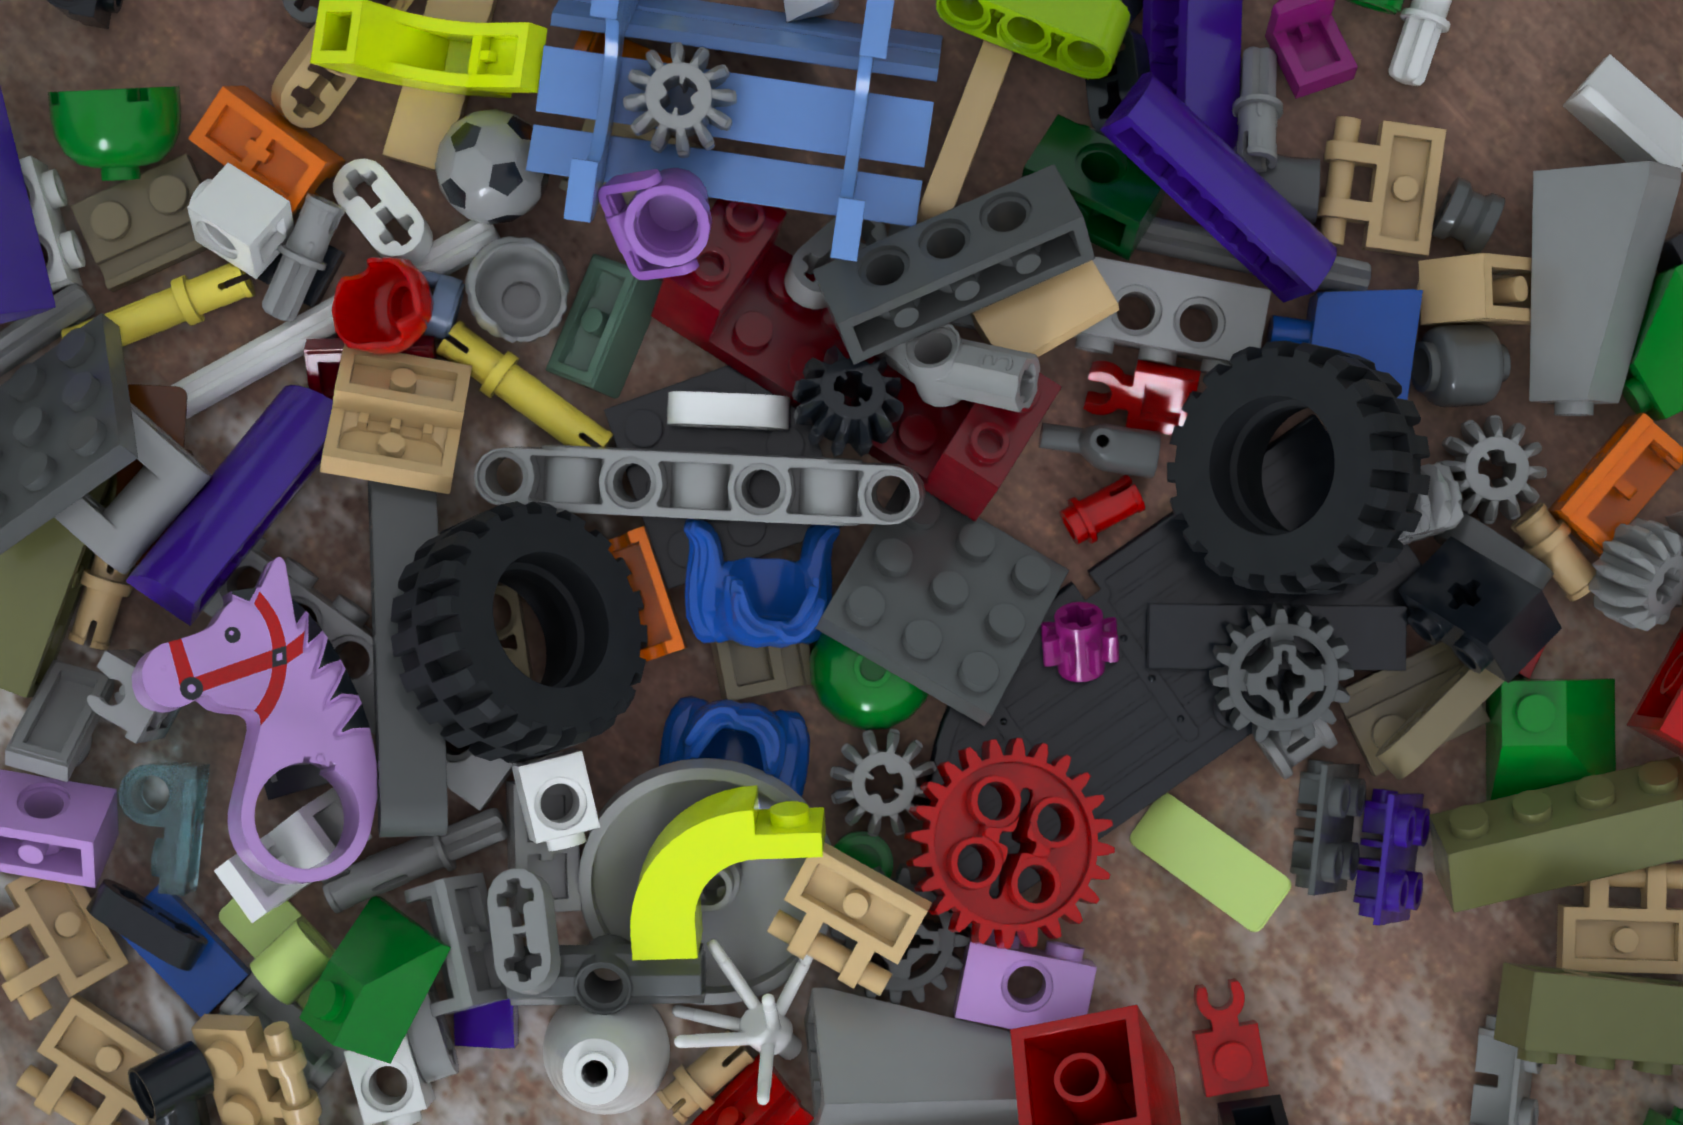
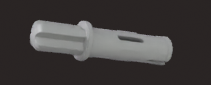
[321,808,508,914]

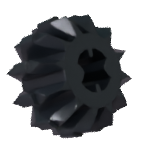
[792,344,904,458]

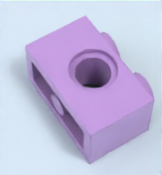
[0,769,119,888]
[953,930,1097,1029]

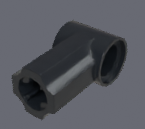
[128,1041,214,1125]

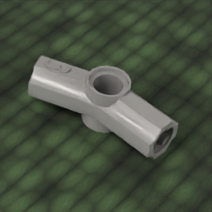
[875,323,1041,412]

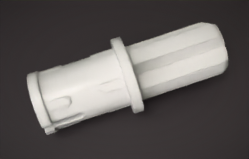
[1388,0,1452,86]

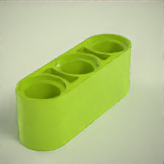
[936,0,1131,79]

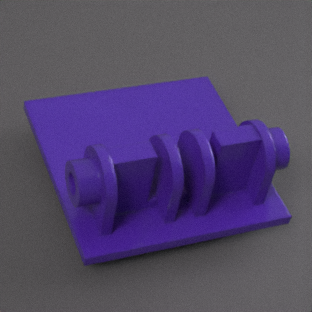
[1353,788,1430,926]

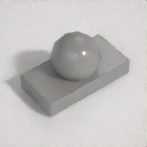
[5,660,114,782]

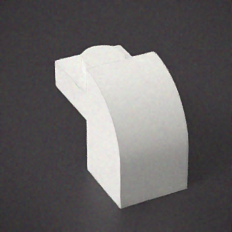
[214,788,373,923]

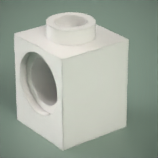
[187,163,294,279]
[511,748,600,851]
[344,1033,435,1125]

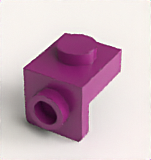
[1265,0,1358,99]

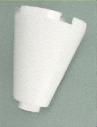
[543,1004,670,1115]

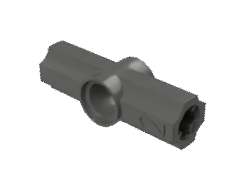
[506,934,707,1015]

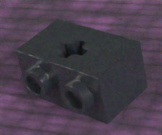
[1398,536,1562,683]

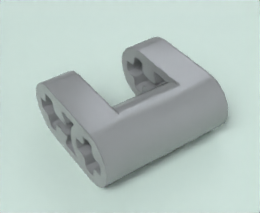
[54,403,212,575]

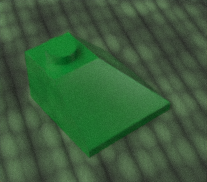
[1622,263,1683,422]
[1486,678,1616,801]
[299,896,451,1064]

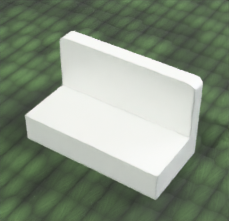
[1563,54,1683,173]

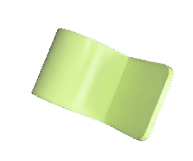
[1130,793,1291,932]
[219,898,336,1009]

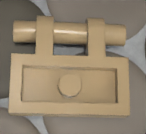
[1317,116,1447,258]
[767,842,932,996]
[1556,863,1683,974]
[0,876,129,1021]
[16,994,165,1125]
[191,1014,322,1125]

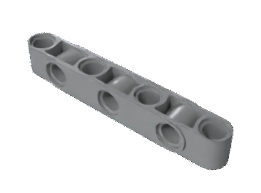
[474,445,926,526]

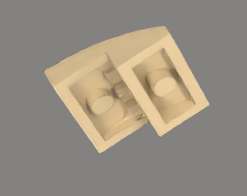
[970,260,1119,357]
[320,343,472,494]

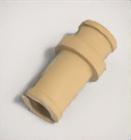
[1510,503,1596,602]
[68,553,133,650]
[656,1030,755,1124]

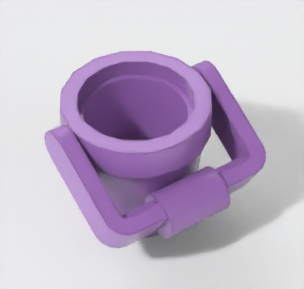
[597,168,712,280]

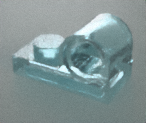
[118,761,210,896]

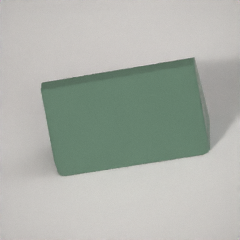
[545,254,662,399]

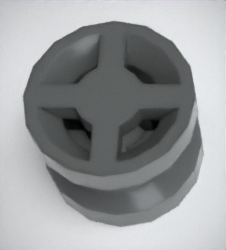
[1432,177,1505,254]

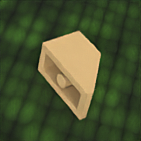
[1416,253,1532,326]

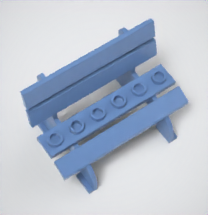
[526,0,943,262]

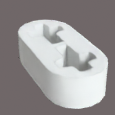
[333,158,433,266]
[667,391,790,430]

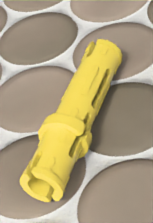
[61,263,255,347]
[436,320,614,447]

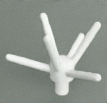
[672,939,813,1105]

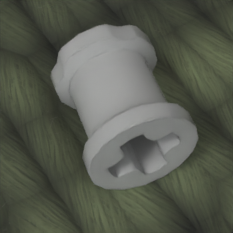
[1252,698,1338,780]

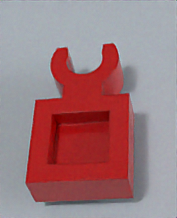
[1083,360,1201,435]
[1192,978,1269,1097]

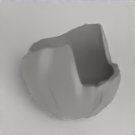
[465,236,570,343]

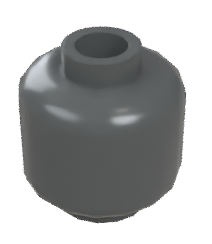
[1411,324,1511,408]

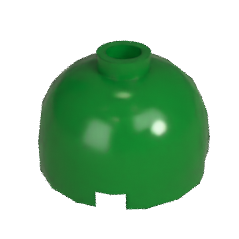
[48,86,181,181]
[809,633,929,730]

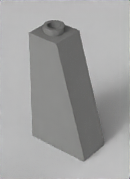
[1529,161,1681,416]
[804,987,1019,1125]

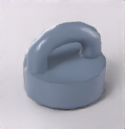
[421,271,465,340]

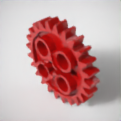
[904,738,1115,949]

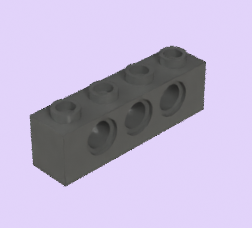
[812,164,1095,365]

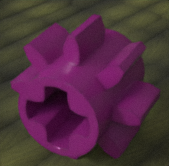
[1041,602,1119,682]

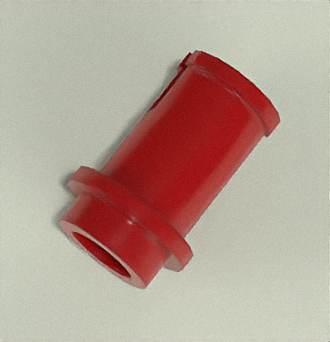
[1059,475,1145,545]

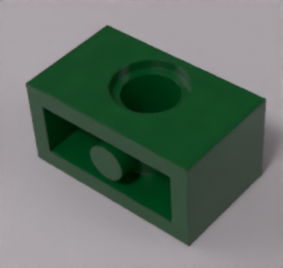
[1021,114,1166,261]

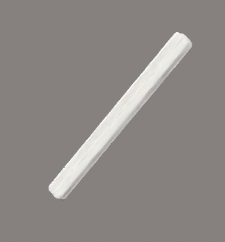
[171,220,500,419]

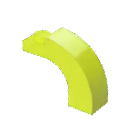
[310,0,548,98]
[630,785,826,961]

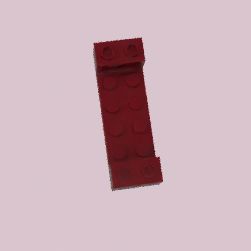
[651,199,1062,521]

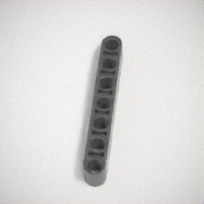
[368,480,448,838]

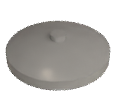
[578,758,831,1005]

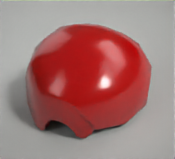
[331,257,434,355]

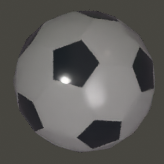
[435,109,549,225]

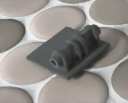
[1290,759,1366,896]

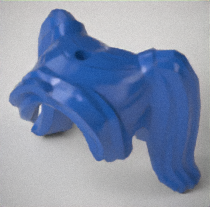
[683,519,840,648]
[659,696,810,797]

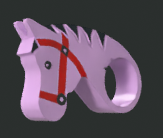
[131,557,377,884]

